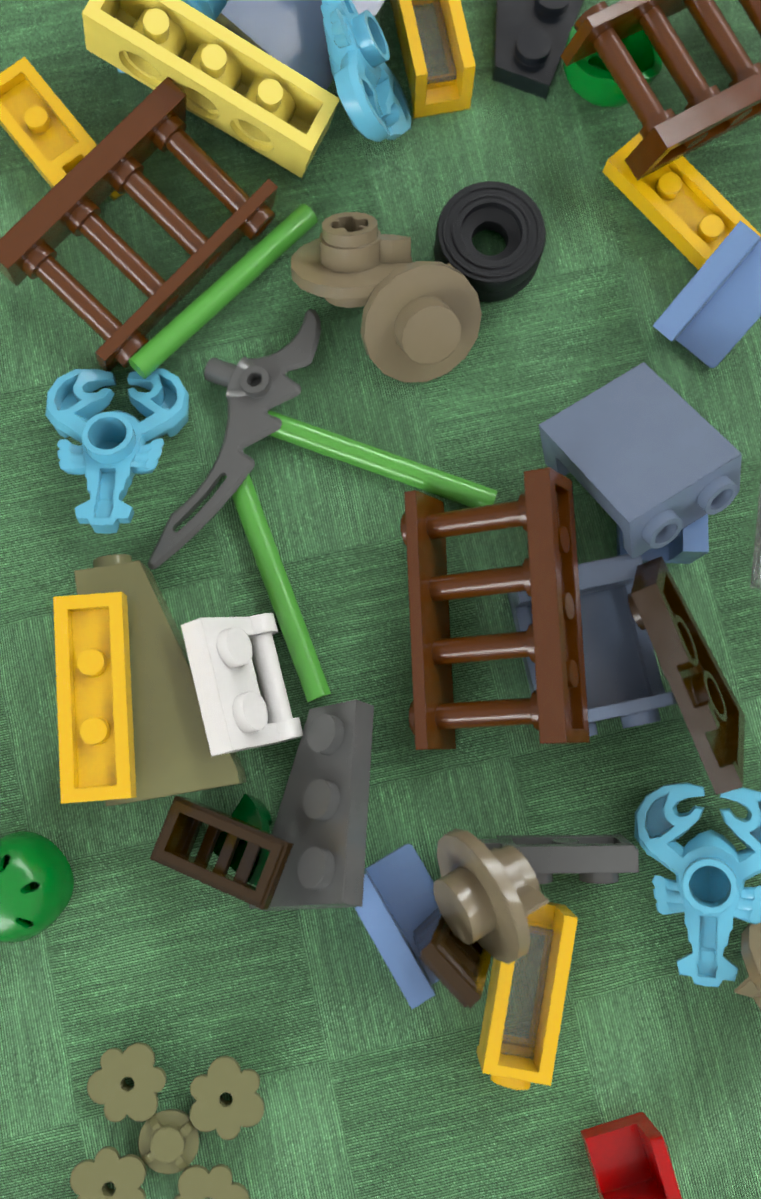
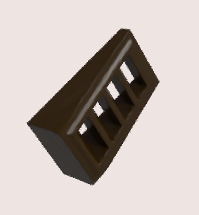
[150,795,293,910]
[413,908,491,1009]

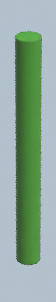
[128,203,318,379]
[268,410,498,508]
[224,474,331,703]

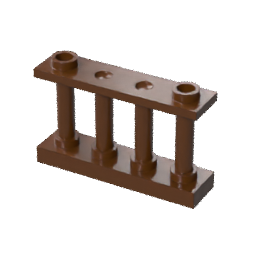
[561,0,761,181]
[0,77,278,372]
[400,467,590,750]

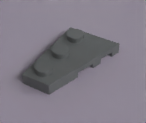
[249,699,374,911]

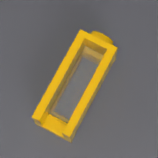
[390,0,476,119]
[476,902,578,1090]

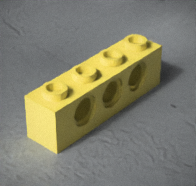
[82,0,340,179]

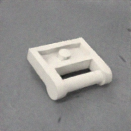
[181,613,304,757]

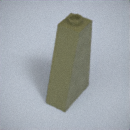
[74,554,246,807]

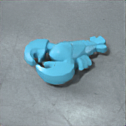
[320,0,411,142]
[45,368,189,534]
[634,782,761,987]

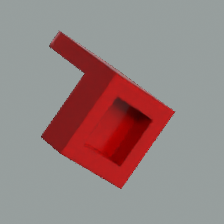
[580,1111,682,1199]

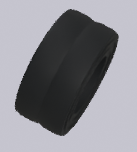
[434,181,546,302]

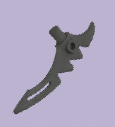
[148,309,321,569]

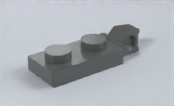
[479,834,639,884]

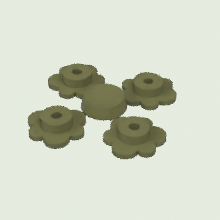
[70,1042,265,1199]

